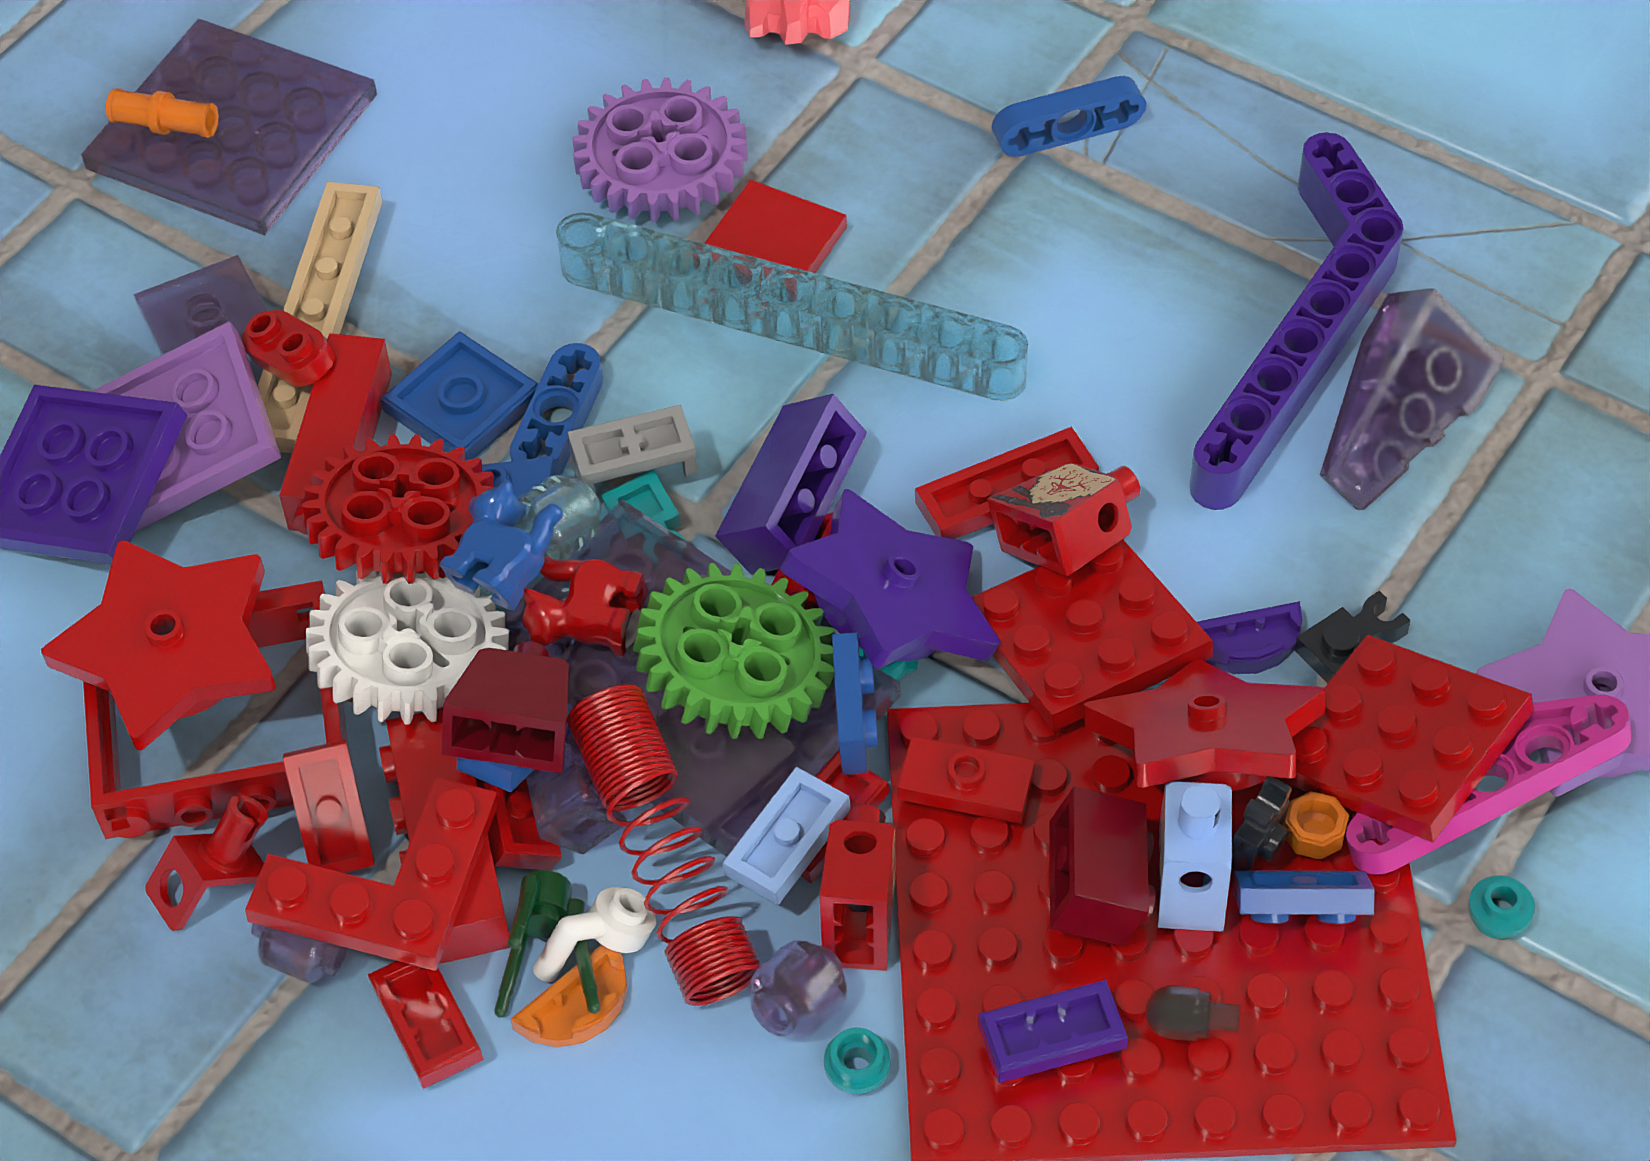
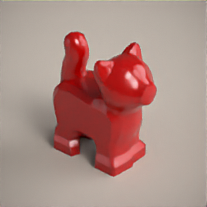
[522,556,647,657]

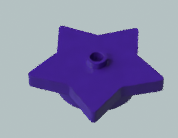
[780,489,1001,669]

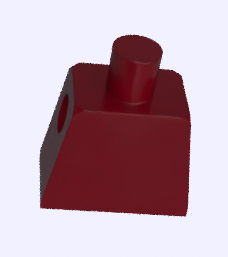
[442,641,569,774]

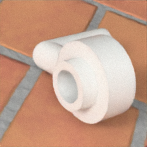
[533,887,656,982]

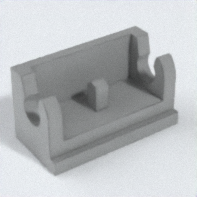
[567,404,697,502]

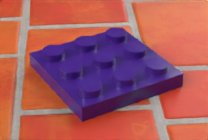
[0,384,188,565]

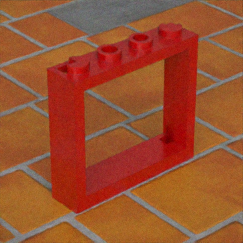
[83,580,349,839]

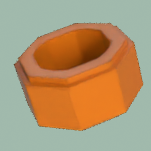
[1284,791,1349,860]

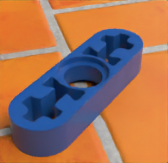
[991,76,1146,157]
[510,343,603,478]

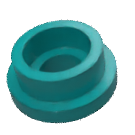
[1468,875,1535,939]
[824,1027,891,1094]

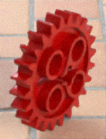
[302,434,497,584]

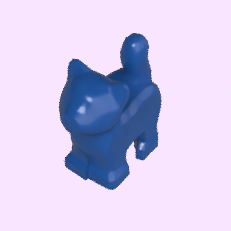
[439,480,563,611]

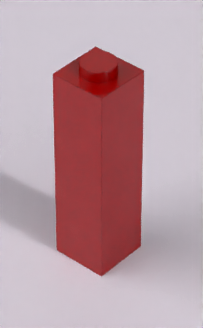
[279,333,392,535]

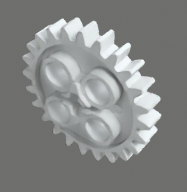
[306,571,509,724]

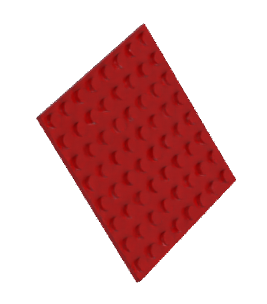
[887,702,1457,1161]

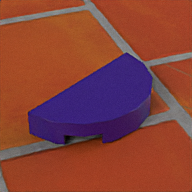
[1197,601,1303,674]

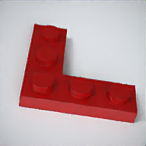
[245,777,498,971]

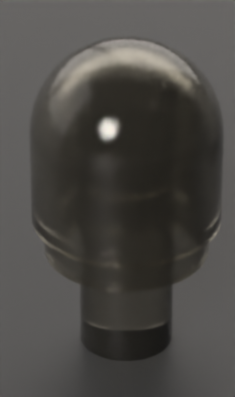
[1145,985,1241,1042]

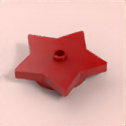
[41,540,276,750]
[1084,659,1326,791]

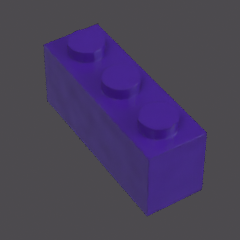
[715,394,867,574]

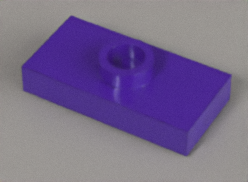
[978,980,1128,1083]

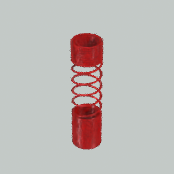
[567,684,763,1006]

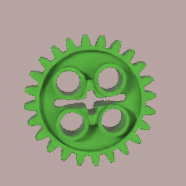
[633,563,834,739]

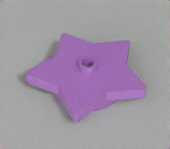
[1476,588,1650,796]

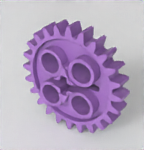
[572,78,748,222]

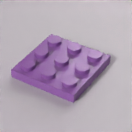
[91,321,281,532]

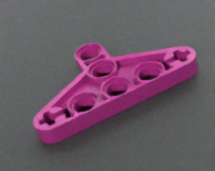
[1346,695,1631,874]

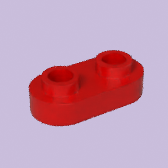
[241,310,335,387]

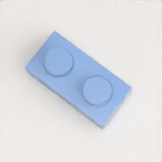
[723,767,851,905]

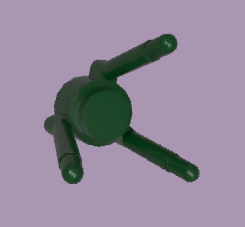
[494,870,600,1017]

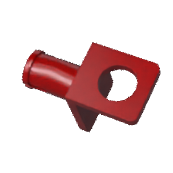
[145,795,268,931]

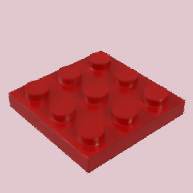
[971,539,1213,732]
[1275,635,1534,843]

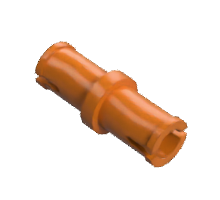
[105,88,219,138]

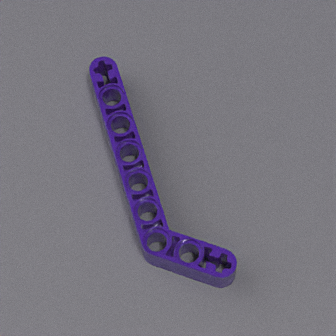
[1189,132,1404,510]

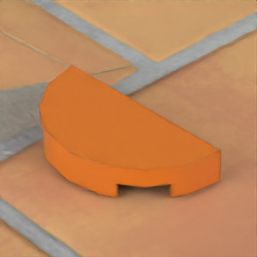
[511,944,628,1047]

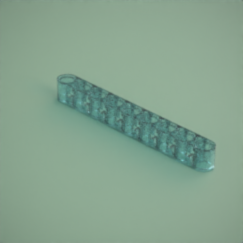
[556,212,1028,401]

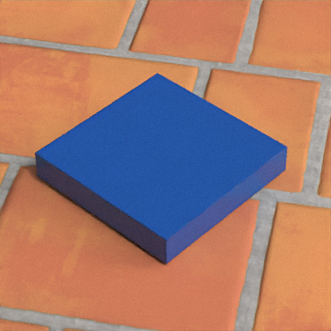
[380,331,539,461]

